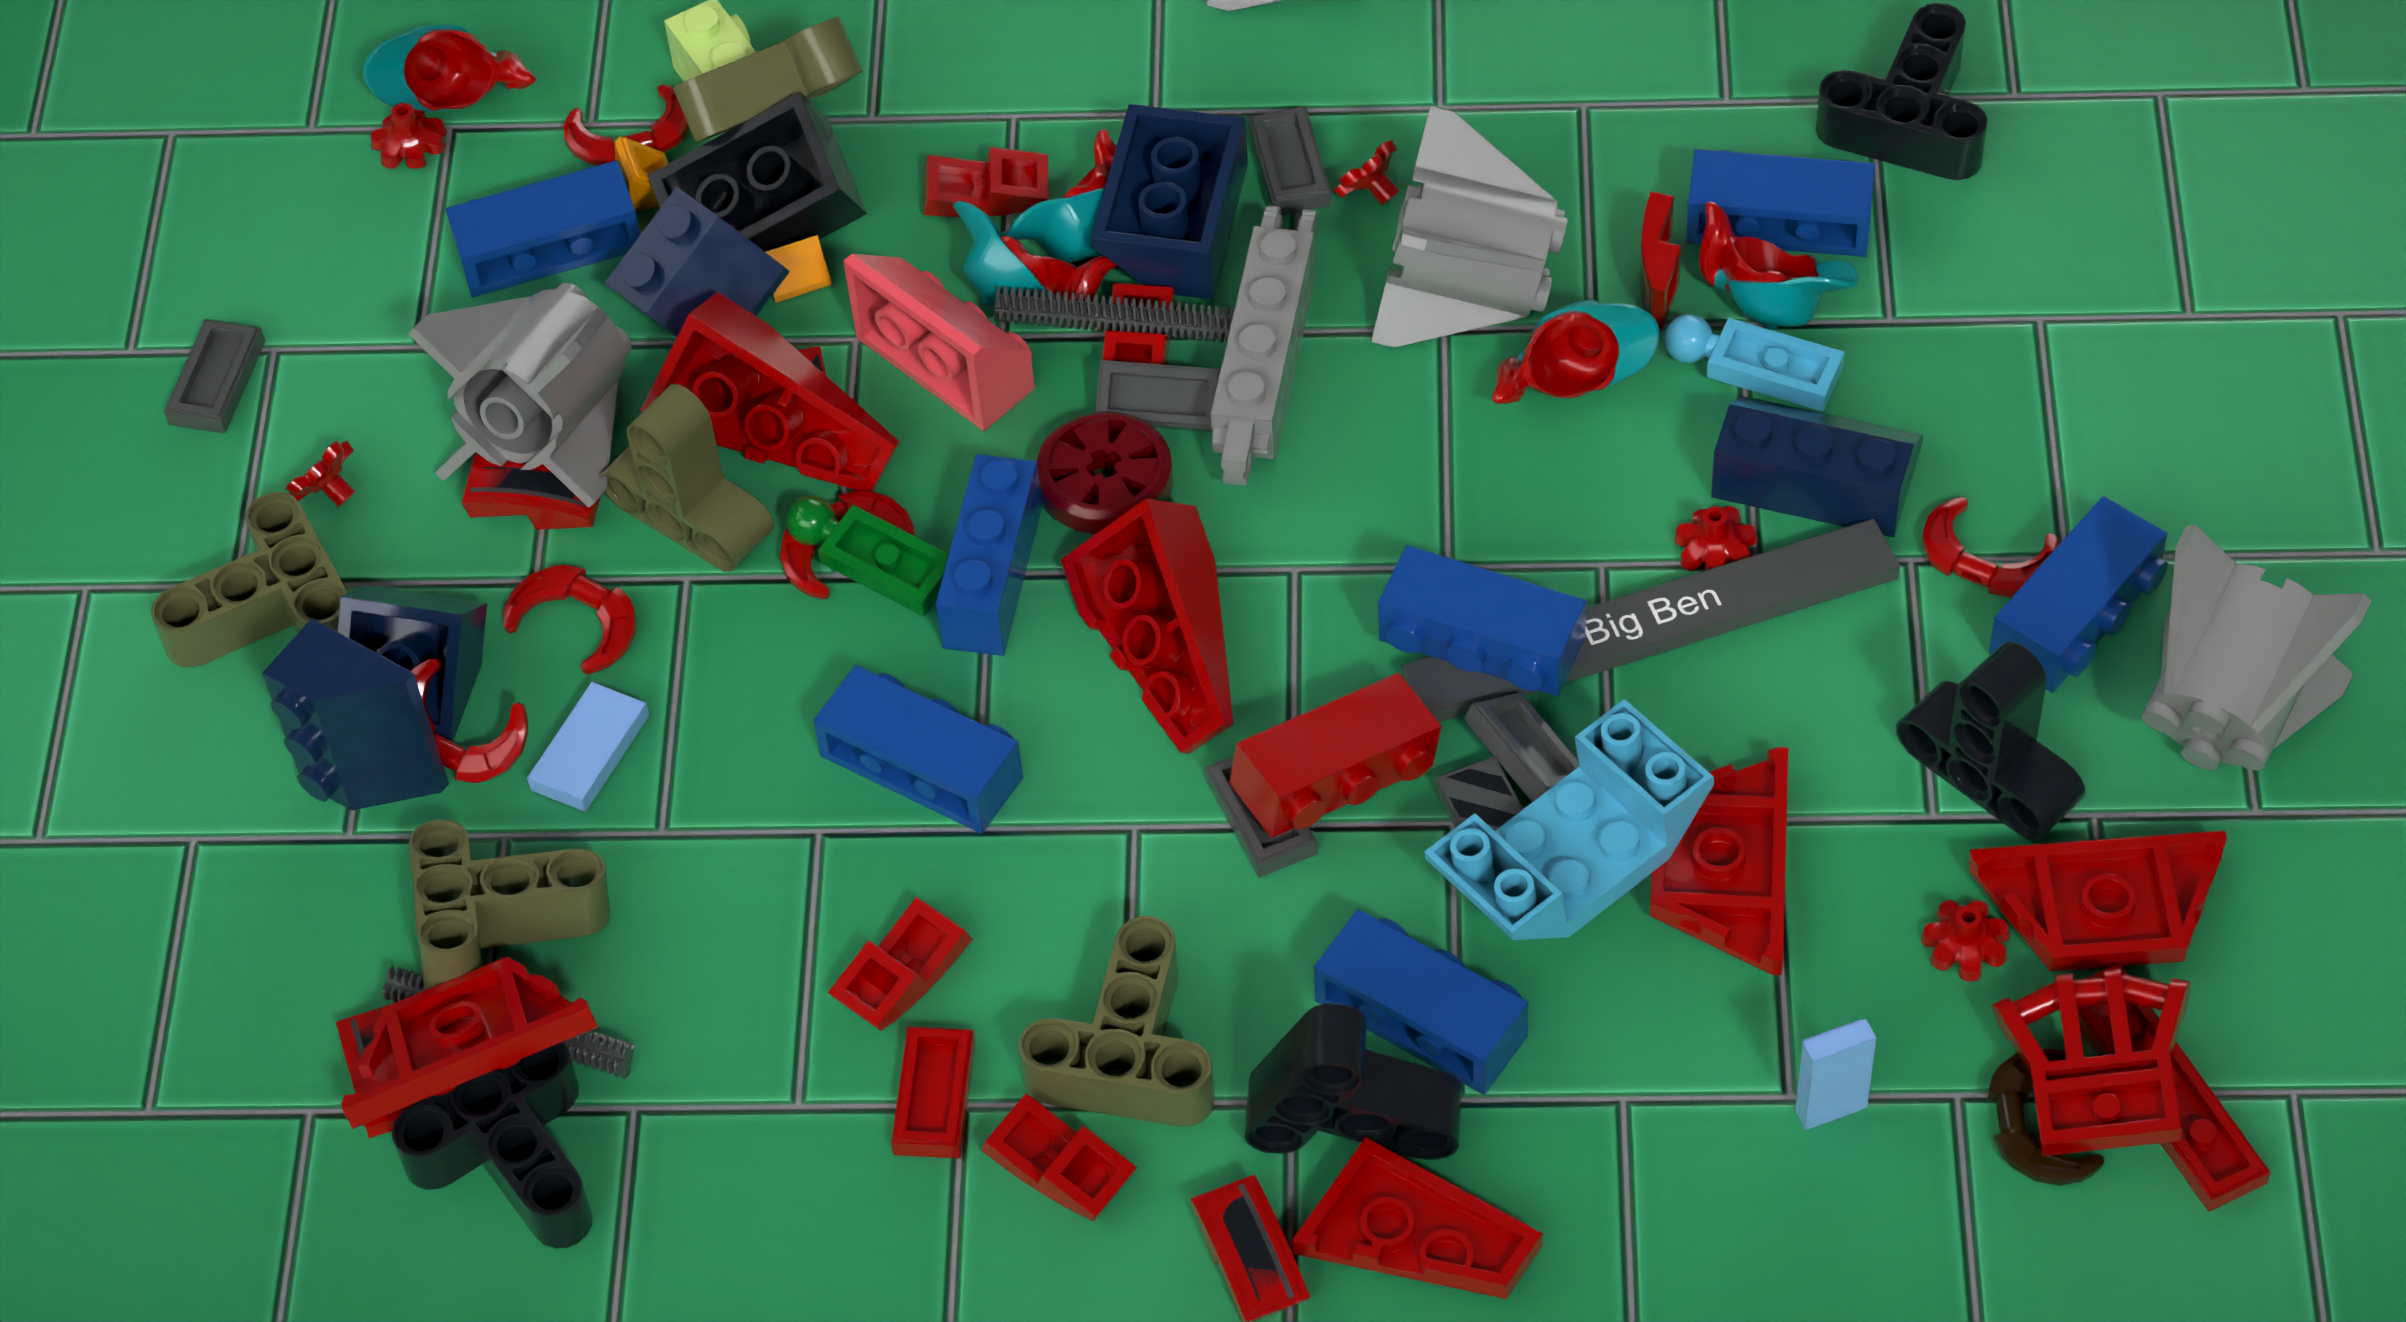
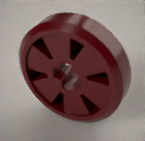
[1036,412,1173,534]

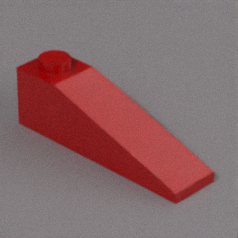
[640,292,900,491]
[1060,498,1234,754]

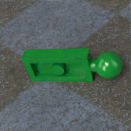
[786,496,949,616]

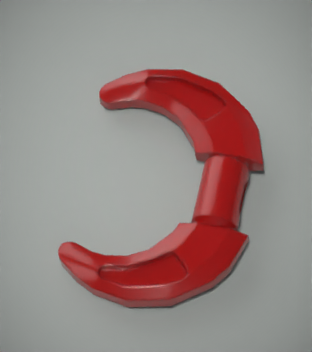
[563,84,690,166]
[780,490,915,599]
[1921,497,2060,597]
[503,565,636,674]
[411,659,528,783]

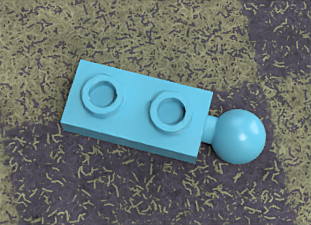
[1664,314,1845,412]

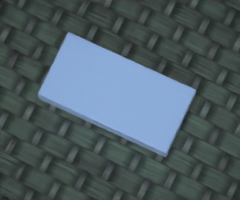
[527,682,650,812]
[1795,1019,1876,1130]

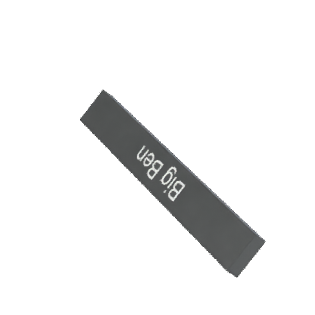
[1402,519,1900,722]

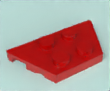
[1650,747,1789,975]
[1968,830,2227,972]
[341,956,598,1129]

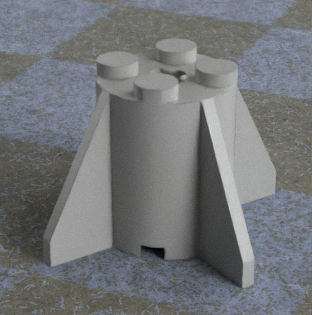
[1371,105,1567,348]
[408,283,631,508]
[2141,525,2372,771]

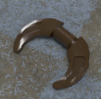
[1987,1047,2104,1186]

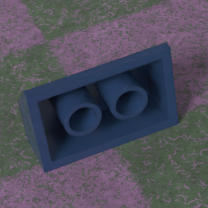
[1091,104,1248,300]
[1711,396,1923,538]
[262,618,449,811]

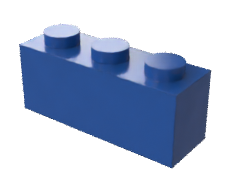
[1686,149,1875,257]
[445,160,640,298]
[936,454,1042,656]
[1989,496,2168,693]
[1378,545,1587,696]
[813,665,1023,834]
[1314,909,1528,1095]

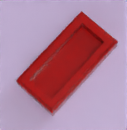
[891,1027,976,1159]

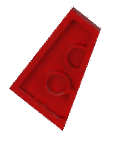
[1292,1137,1543,1299]

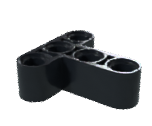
[1816,3,1988,180]
[1896,641,2086,841]
[1244,1003,1462,1160]
[392,1041,592,1249]

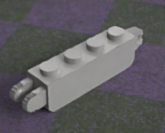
[1211,205,1318,486]

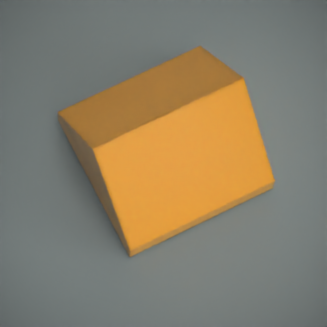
[614,136,669,213]
[766,235,832,303]

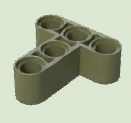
[673,16,863,143]
[599,384,774,572]
[151,492,347,668]
[409,819,610,989]
[1019,916,1215,1126]

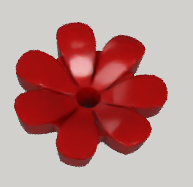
[371,103,447,169]
[1333,139,1399,206]
[285,440,356,508]
[1674,506,1758,571]
[1921,900,2010,982]

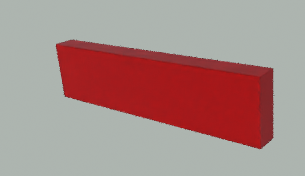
[2077,963,2270,1212]

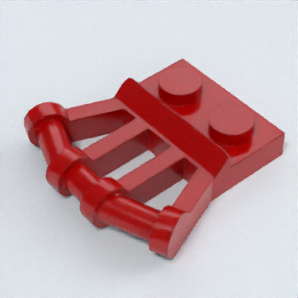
[1992,968,2191,1156]

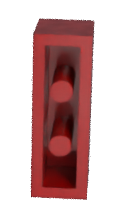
[1229,672,1442,838]

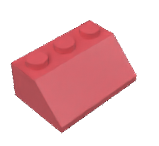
[843,254,1035,431]

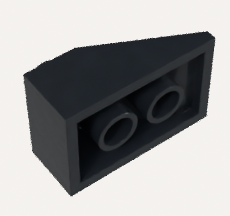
[647,92,867,252]

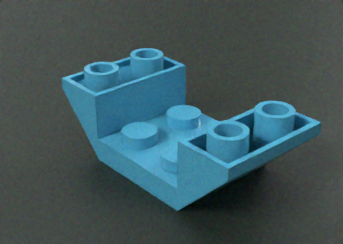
[1424,699,1714,940]

